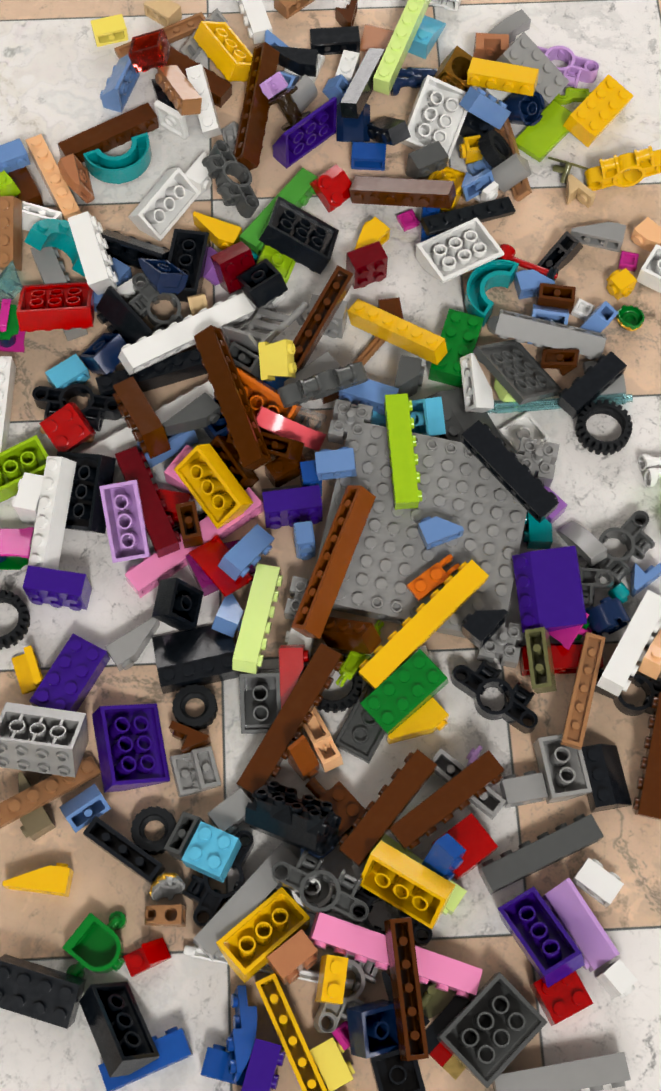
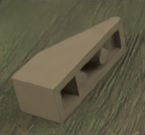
[18,772,56,841]

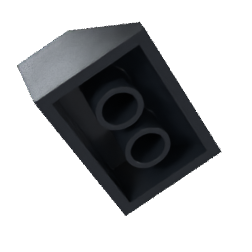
[582,744,632,813]

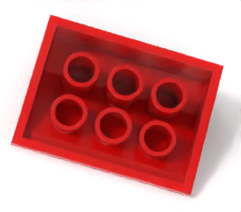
[16,282,94,332]

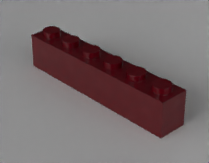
[115,446,181,558]

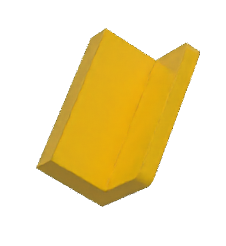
[12,645,43,694]

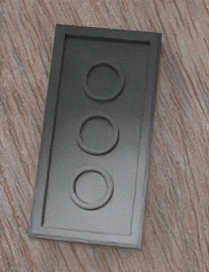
[334,683,385,764]

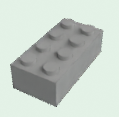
[496,32,570,107]

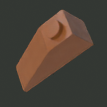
[287,735,319,781]

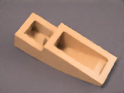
[302,707,343,773]

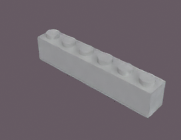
[30,247,88,341]
[495,309,607,360]
[193,843,299,961]
[492,1052,631,1091]

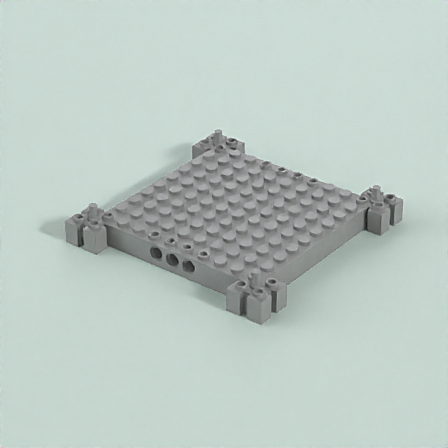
[284,399,560,668]

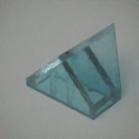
[0,260,24,302]

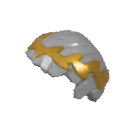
[150,872,185,901]

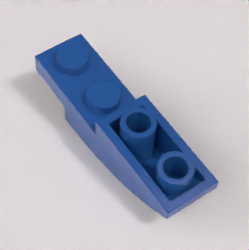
[226,985,257,1082]

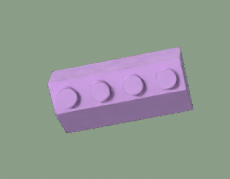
[99,480,151,563]
[542,878,620,972]

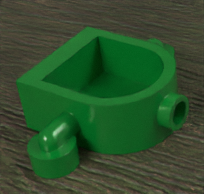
[62,911,127,978]

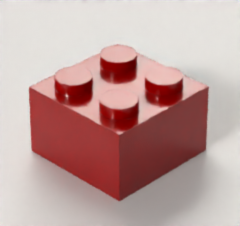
[39,402,96,452]
[530,971,594,1026]

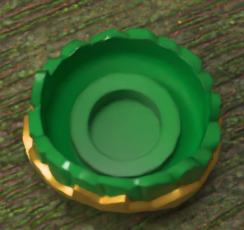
[615,305,645,331]

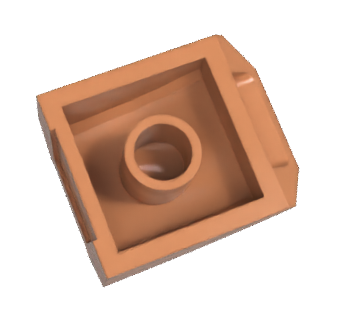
[58,153,95,203]

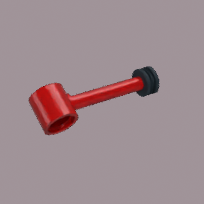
[495,244,559,281]

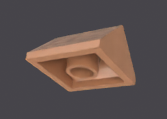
[360,24,394,52]

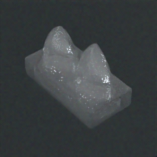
[294,407,327,430]

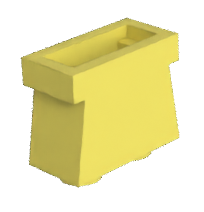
[258,339,297,381]

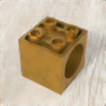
[434,46,472,92]

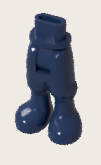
[391,67,438,96]

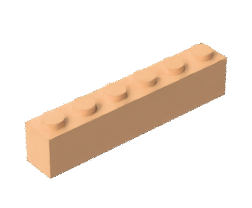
[26,134,81,221]

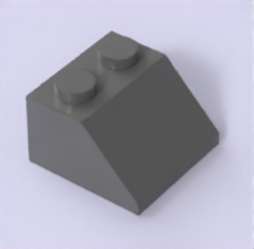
[405,141,449,179]
[394,355,425,398]

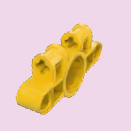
[584,145,661,191]

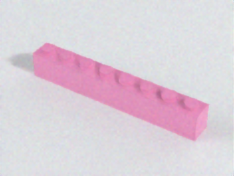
[125,487,264,598]
[309,912,483,999]

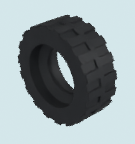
[478,130,513,168]
[172,684,218,731]
[131,806,177,855]

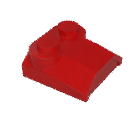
[309,164,352,212]

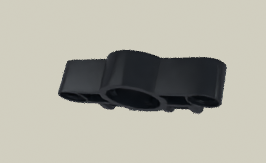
[32,383,122,432]
[451,659,538,733]
[594,668,661,716]
[182,830,254,929]
[353,887,432,946]

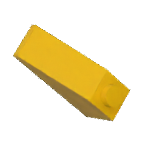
[193,211,242,250]
[354,217,390,250]
[387,697,449,744]
[2,863,74,897]

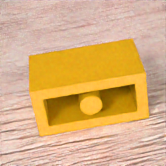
[315,954,349,1005]

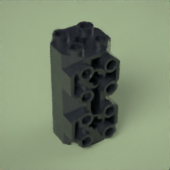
[245,781,341,857]

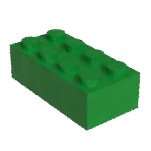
[428,309,484,388]
[360,649,448,735]

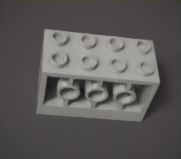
[0,702,89,778]

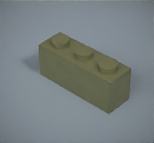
[525,627,557,694]

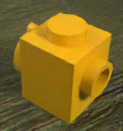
[459,135,483,164]
[606,268,637,300]

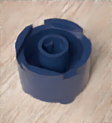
[505,92,545,126]
[585,597,631,636]

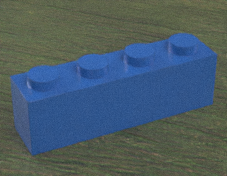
[98,1026,193,1091]

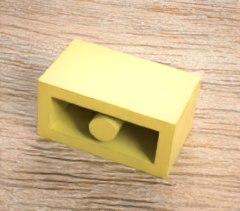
[90,14,128,47]
[309,1037,355,1091]

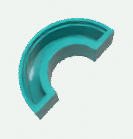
[83,132,152,184]
[24,219,85,277]
[465,259,519,327]

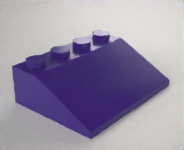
[273,96,337,169]
[512,546,587,633]
[92,703,170,793]

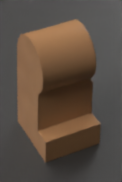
[144,904,187,927]

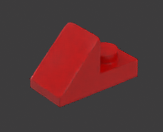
[123,937,172,978]

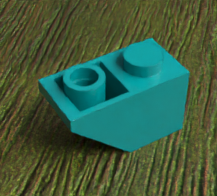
[523,511,553,549]

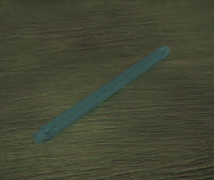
[487,393,633,414]

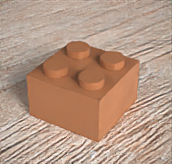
[267,929,318,985]

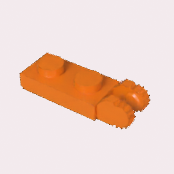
[407,554,460,602]

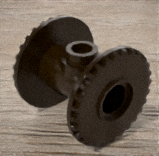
[268,86,311,131]

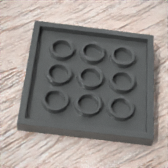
[473,339,562,405]

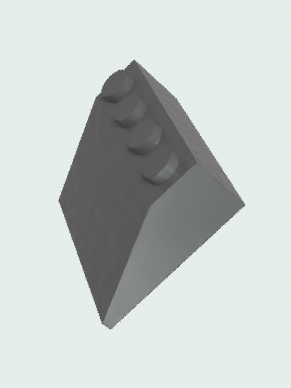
[424,387,506,446]
[435,972,547,1088]

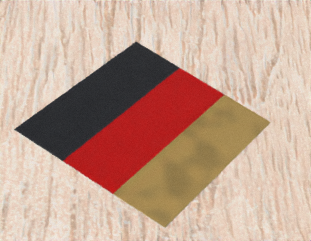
[426,996,469,1080]

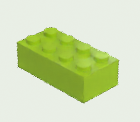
[0,435,48,503]

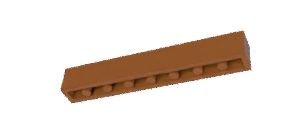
[291,485,376,639]

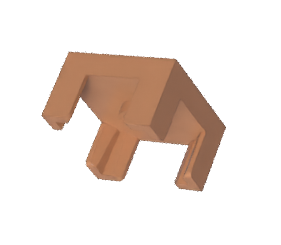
[473,33,509,61]

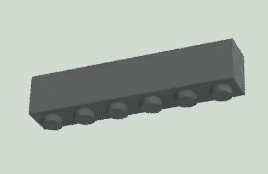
[479,814,604,895]

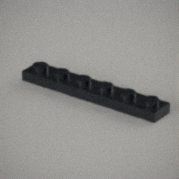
[420,196,516,236]

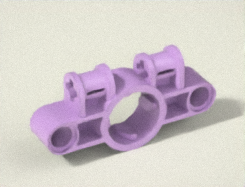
[537,46,599,88]

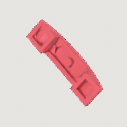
[256,406,327,451]

